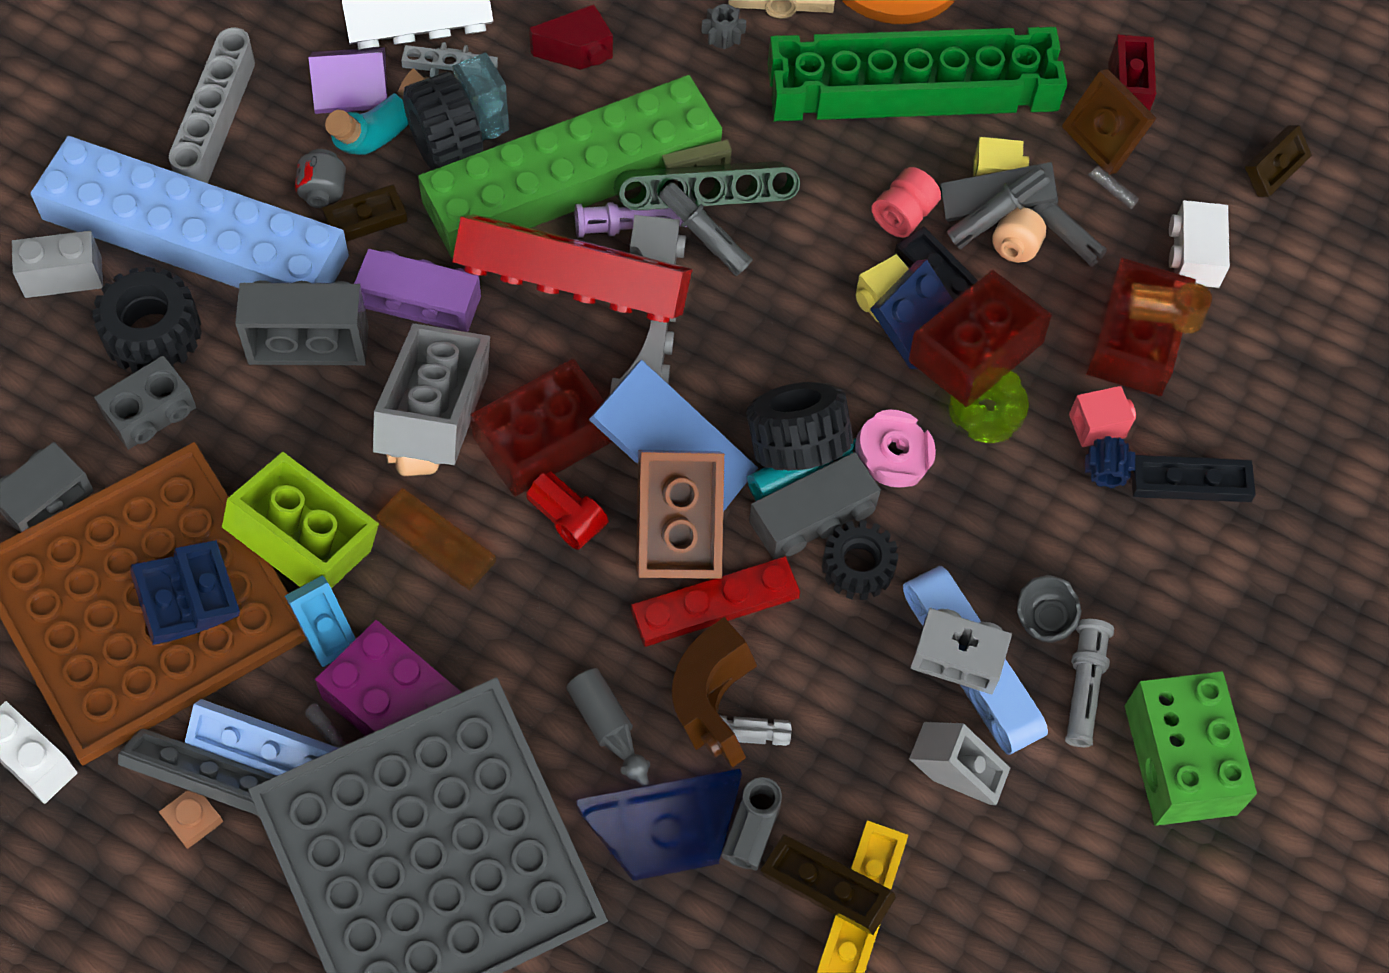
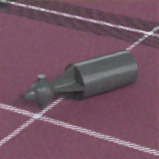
[566,668,650,787]

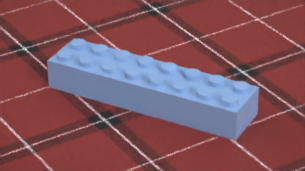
[31,136,349,288]

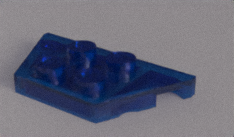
[576,768,742,881]

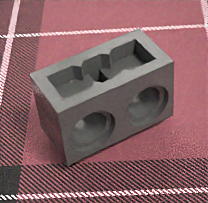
[94,355,197,450]

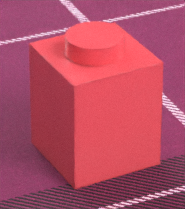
[1069,386,1136,448]

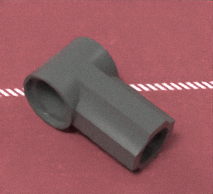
[721,777,782,871]

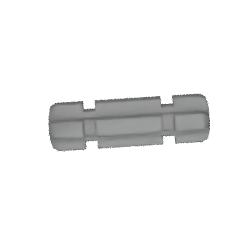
[720,715,792,746]

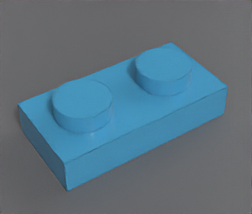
[285,575,356,667]

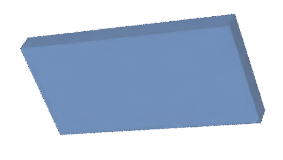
[589,360,758,511]

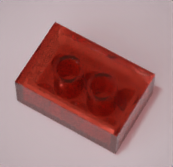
[1086,258,1196,397]
[909,270,1052,408]
[470,358,613,497]

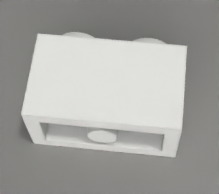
[1169,200,1230,288]
[0,701,77,804]

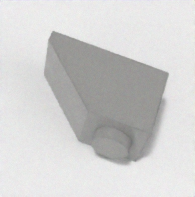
[909,722,1010,805]

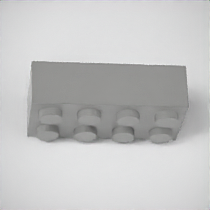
[373,323,490,465]

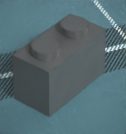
[0,442,94,533]

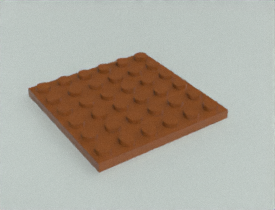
[0,442,307,766]

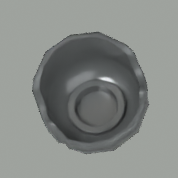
[1017,575,1082,643]

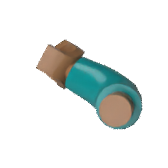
[325,68,429,155]

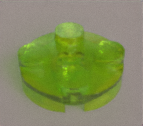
[949,368,1029,443]

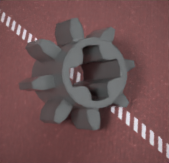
[701,4,746,49]

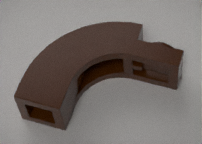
[672,617,757,768]

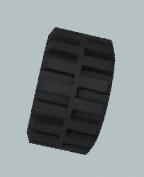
[403,71,483,170]
[92,267,202,373]
[746,382,853,471]

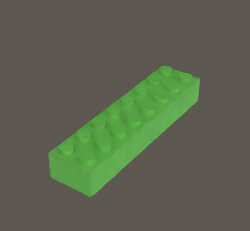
[418,75,722,258]

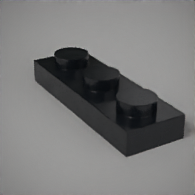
[1131,455,1256,502]

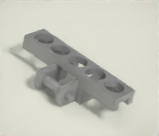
[401,42,498,86]

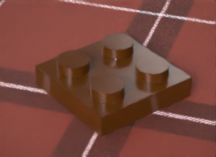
[1061,69,1157,175]

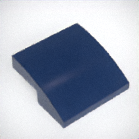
[130,540,240,645]

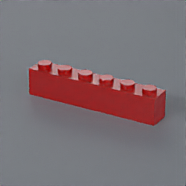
[452,214,692,323]

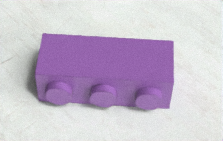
[354,249,481,332]

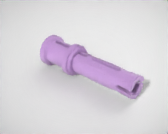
[575,202,687,238]

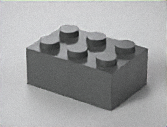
[235,281,369,365]

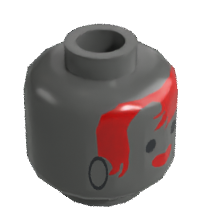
[295,149,346,208]

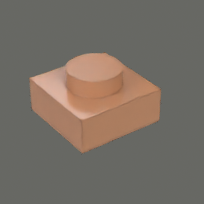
[159,790,223,849]

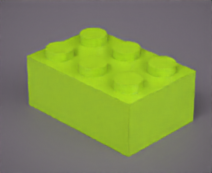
[222,452,379,588]

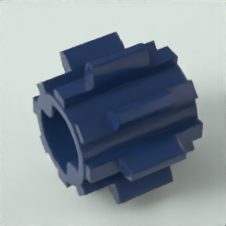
[1085,436,1136,488]

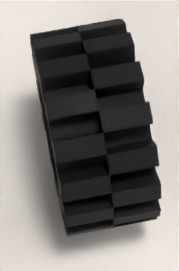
[822,520,898,600]

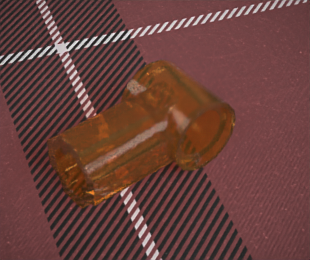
[1128,283,1212,333]

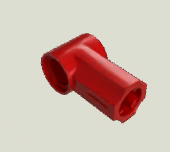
[526,471,609,550]

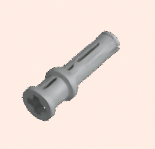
[1065,619,1114,748]

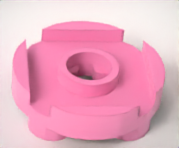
[855,410,936,488]

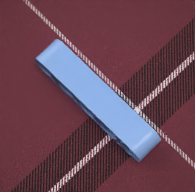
[903,565,1048,755]

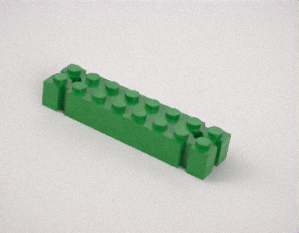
[767,27,1067,121]

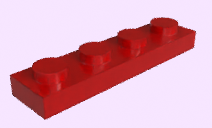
[631,556,800,647]

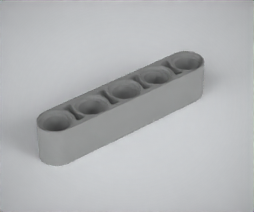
[168,27,255,183]

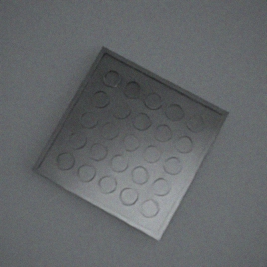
[248,677,608,973]

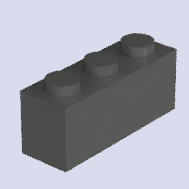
[749,452,881,560]

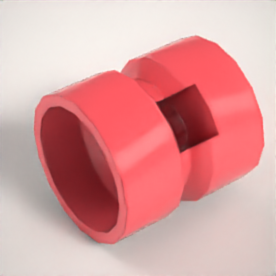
[872,167,941,238]

